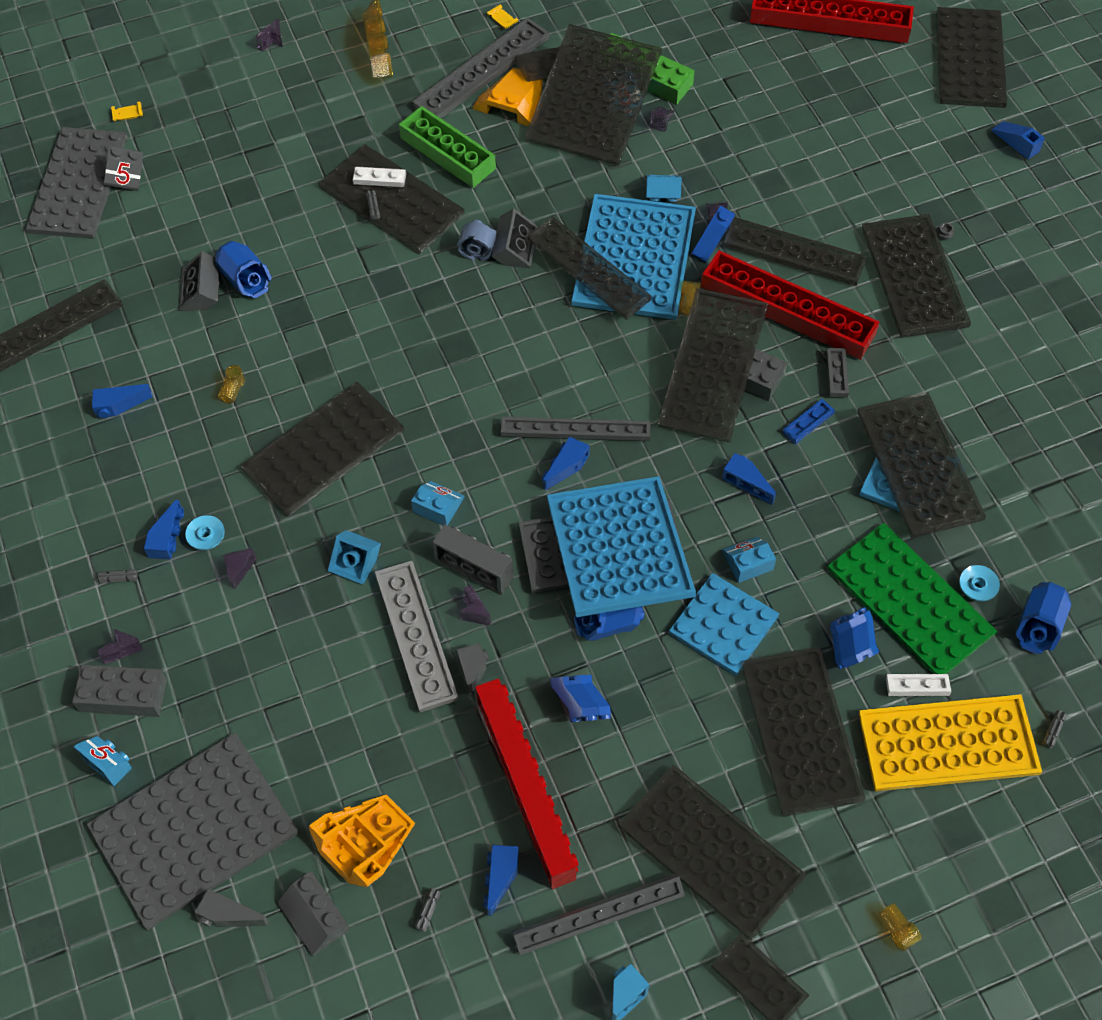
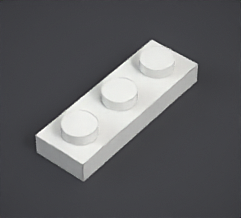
[353,167,406,187]
[886,674,951,696]

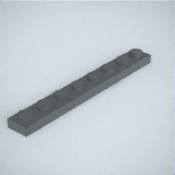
[501,417,650,441]
[512,873,685,955]

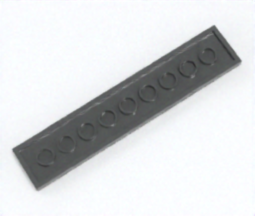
[412,17,550,118]

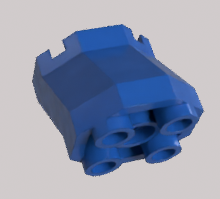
[215,241,272,298]
[1016,582,1071,654]
[574,606,645,641]
[829,607,879,669]
[550,675,611,722]

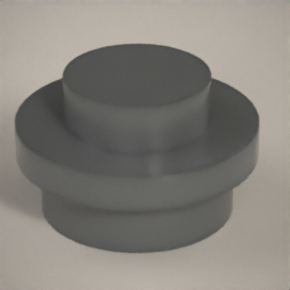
[937,223,955,239]

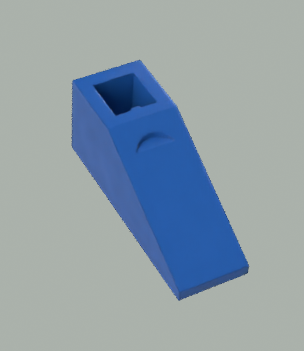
[991,121,1045,160]
[542,437,590,490]
[144,500,184,560]
[484,845,519,916]

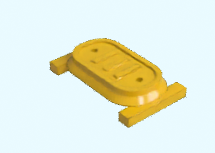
[487,4,518,29]
[111,101,143,121]

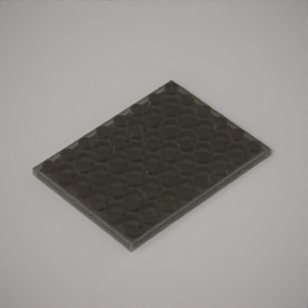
[525,24,662,166]

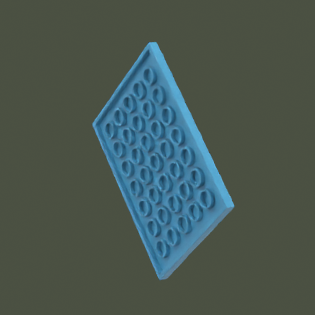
[572,194,696,320]
[547,476,696,617]

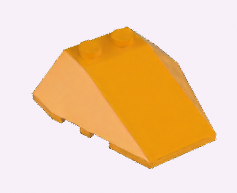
[473,68,543,128]
[309,795,415,887]

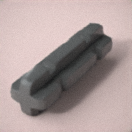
[366,190,380,220]
[98,569,138,583]
[1042,710,1067,748]
[415,888,441,932]

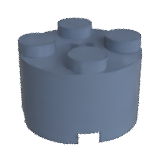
[457,220,496,261]

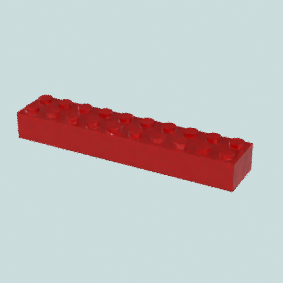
[750,0,914,43]
[701,250,880,360]
[475,678,579,889]

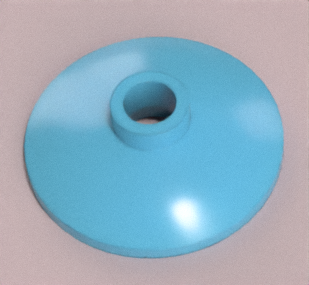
[185,515,225,550]
[959,565,1000,601]

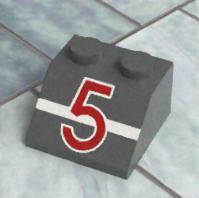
[104,146,143,191]

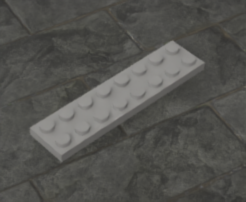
[375,561,459,712]

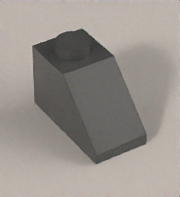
[457,643,489,693]

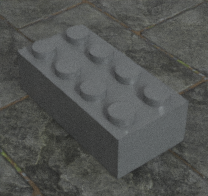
[704,334,787,401]
[433,524,514,595]
[72,665,167,717]

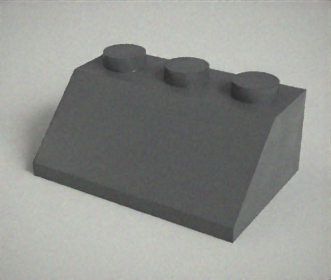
[492,208,538,268]
[179,251,220,311]
[277,871,350,956]

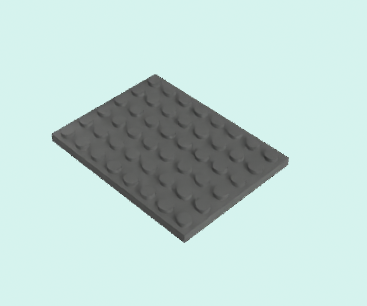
[87,733,299,930]

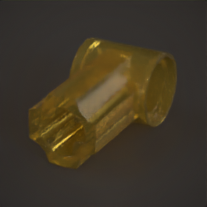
[680,281,701,316]
[218,365,246,404]
[878,903,922,951]

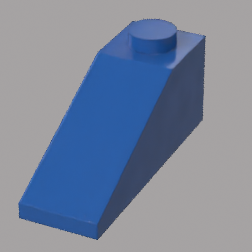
[692,206,735,263]
[92,384,153,418]
[722,453,776,505]

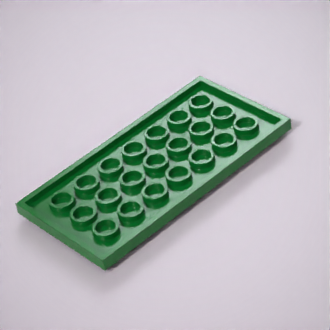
[827,523,997,674]

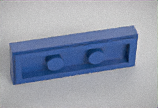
[782,399,835,445]

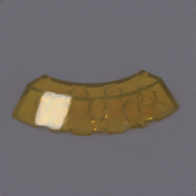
[362,0,393,78]

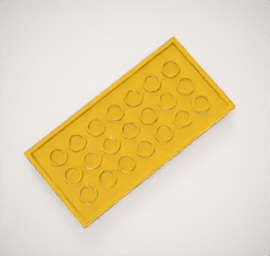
[858,694,1042,792]

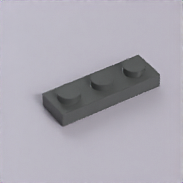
[826,348,849,398]

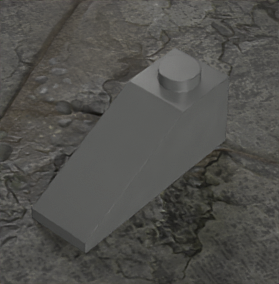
[195,889,269,927]

